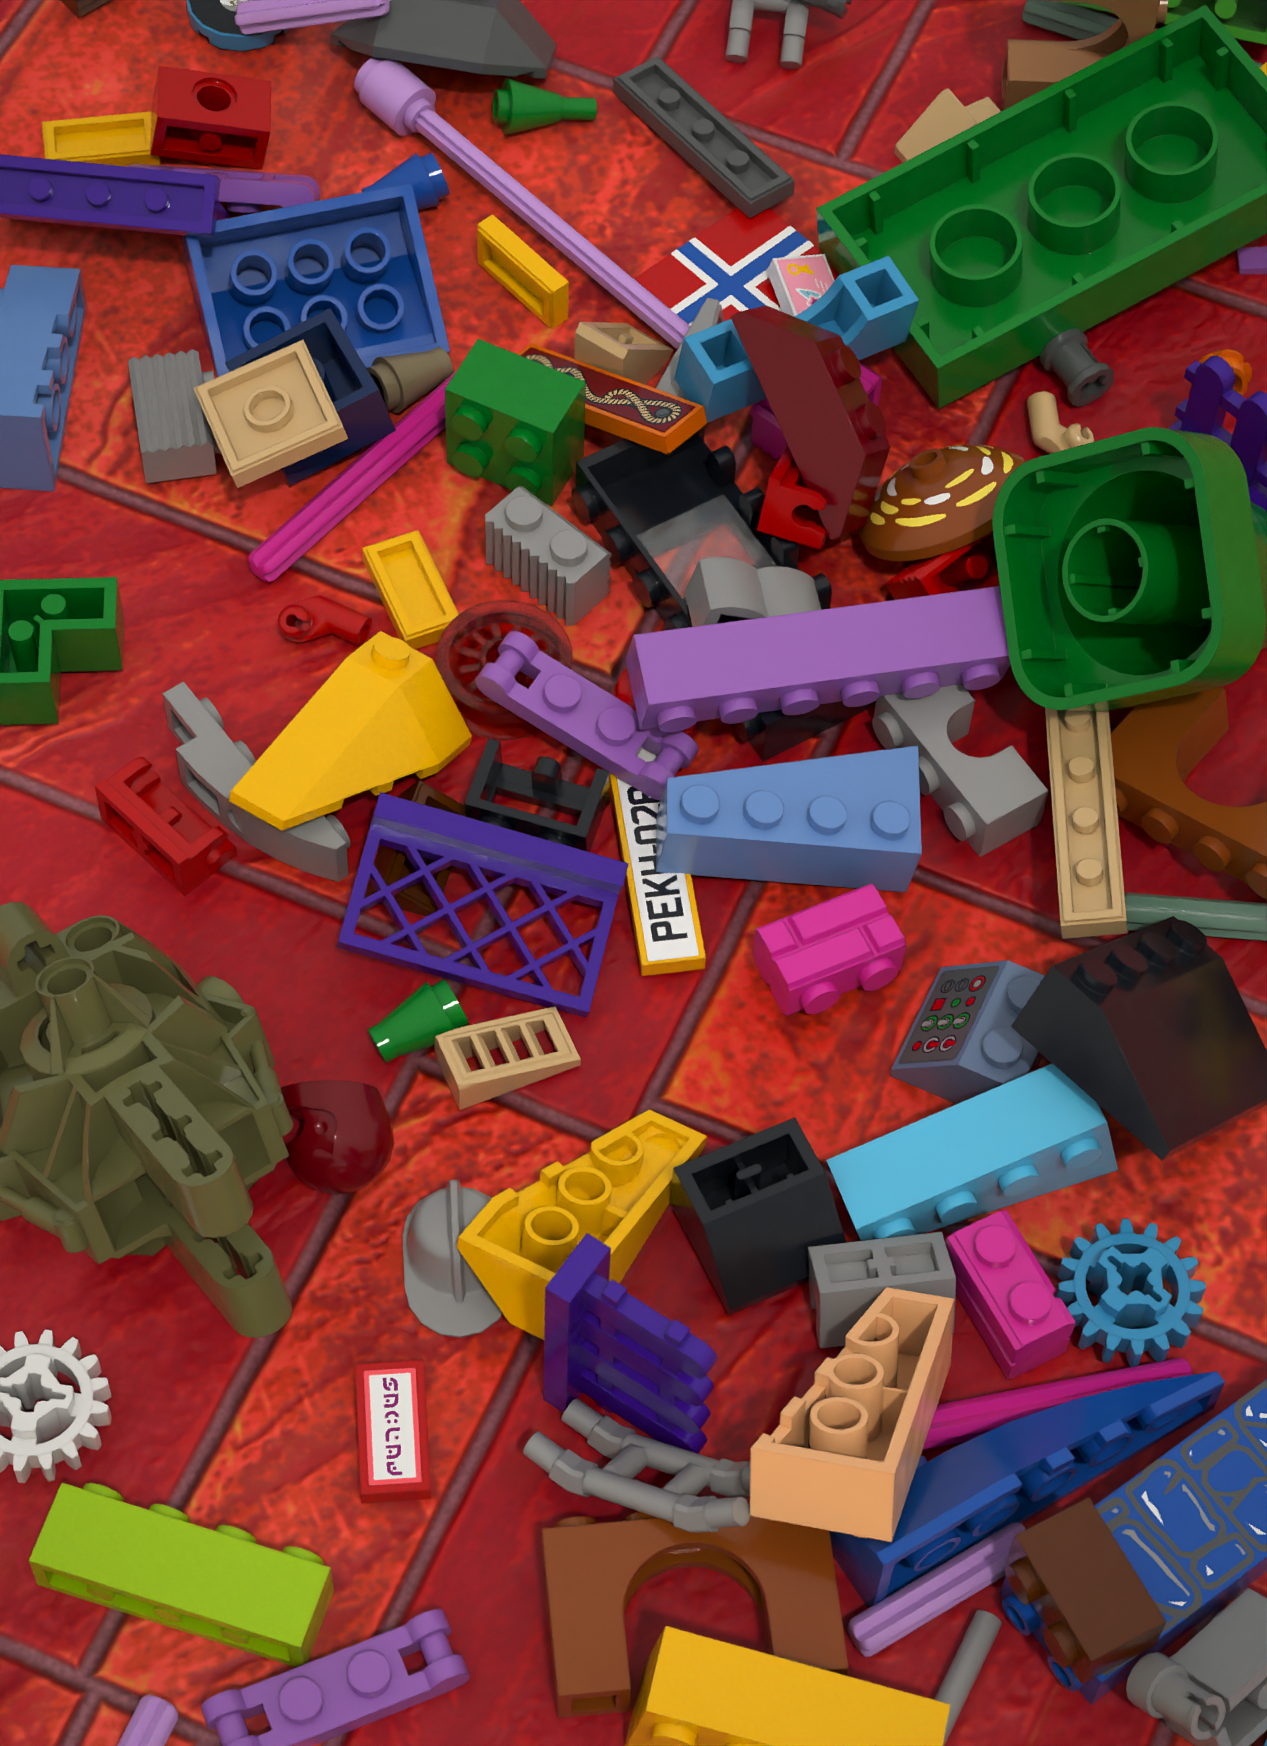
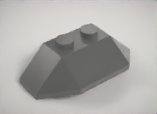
[330,0,557,79]

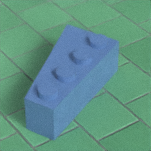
[0,265,87,491]
[656,745,922,892]

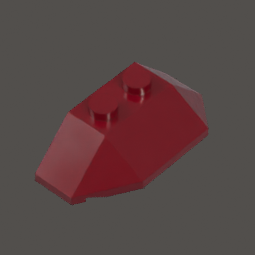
[730,305,890,541]

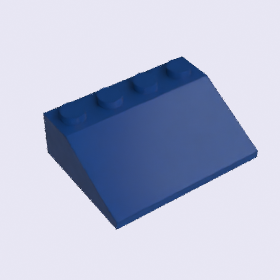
[182,183,450,378]

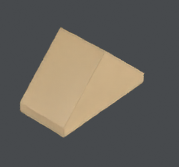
[574,322,673,385]

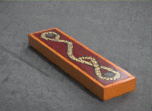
[517,343,707,455]

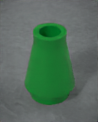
[367,979,469,1063]

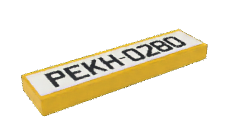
[609,747,706,976]

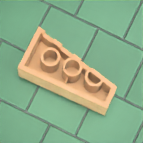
[750,1287,954,1542]

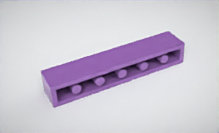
[626,586,1010,732]

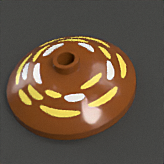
[858,445,1026,561]

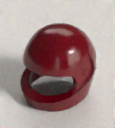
[281,1080,395,1195]

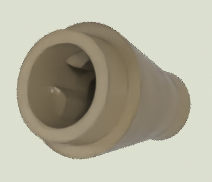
[366,347,454,413]

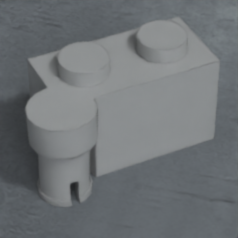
[1126,1588,1267,1746]

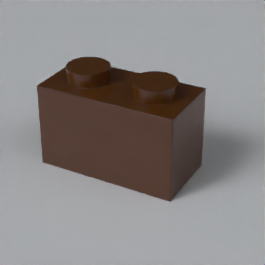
[1005,1497,1167,1685]

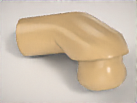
[1027,391,1094,454]

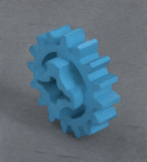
[1054,1219,1206,1367]

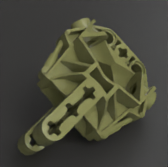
[0,902,293,1338]

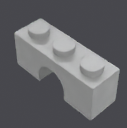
[872,684,1049,857]

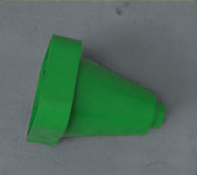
[992,427,1267,711]

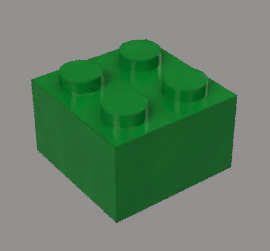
[445,339,586,506]

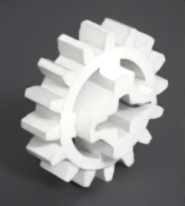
[0,1329,112,1483]

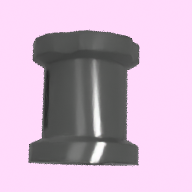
[1039,328,1114,407]

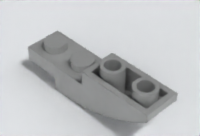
[162,681,351,882]

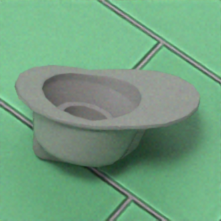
[403,1180,503,1338]

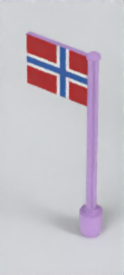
[354,57,839,349]

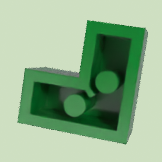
[0,577,124,725]

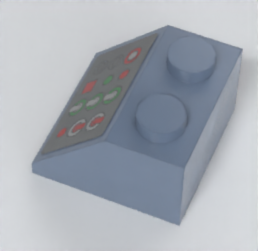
[890,960,1045,1104]

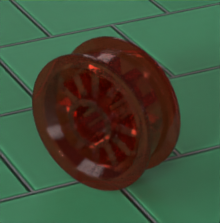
[436,600,573,740]

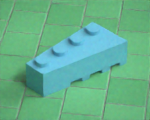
[826,1063,1118,1241]

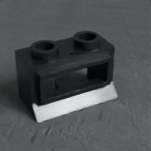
[464,738,610,852]

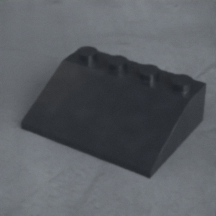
[1011,916,1267,1161]

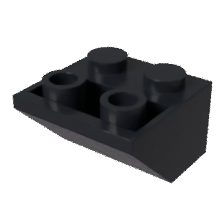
[670,1117,847,1315]

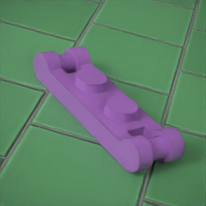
[127,164,321,213]
[475,631,699,801]
[200,1609,470,1746]

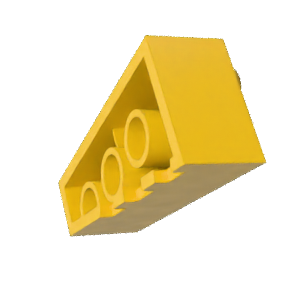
[625,1626,950,1746]

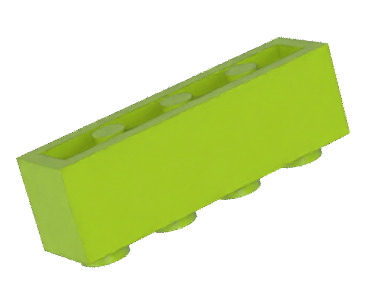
[29,1483,334,1668]

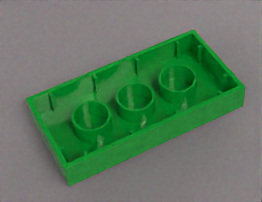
[816,5,1267,409]

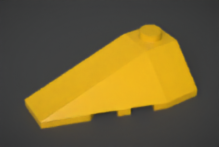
[229,631,472,831]

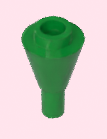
[492,78,597,135]

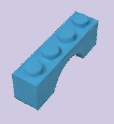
[674,255,919,423]

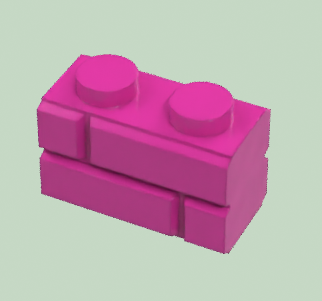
[752,884,906,1016]
[946,1210,1076,1379]

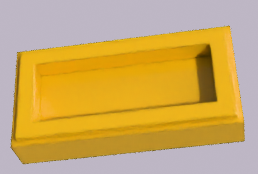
[42,111,160,166]
[477,214,569,329]
[362,530,463,649]

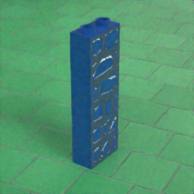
[1000,1379,1267,1705]

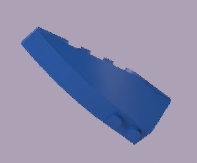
[829,1371,1225,1608]

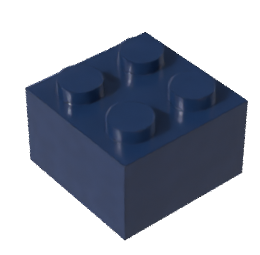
[225,308,396,486]

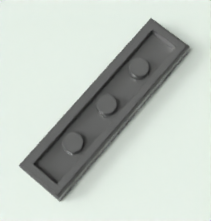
[613,56,795,218]

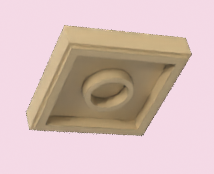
[193,340,348,488]

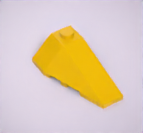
[457,1109,707,1340]

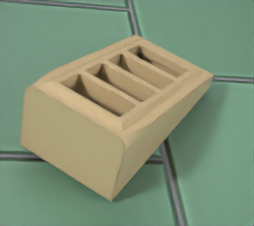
[434,1006,581,1110]

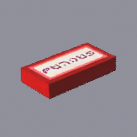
[355,1359,431,1503]

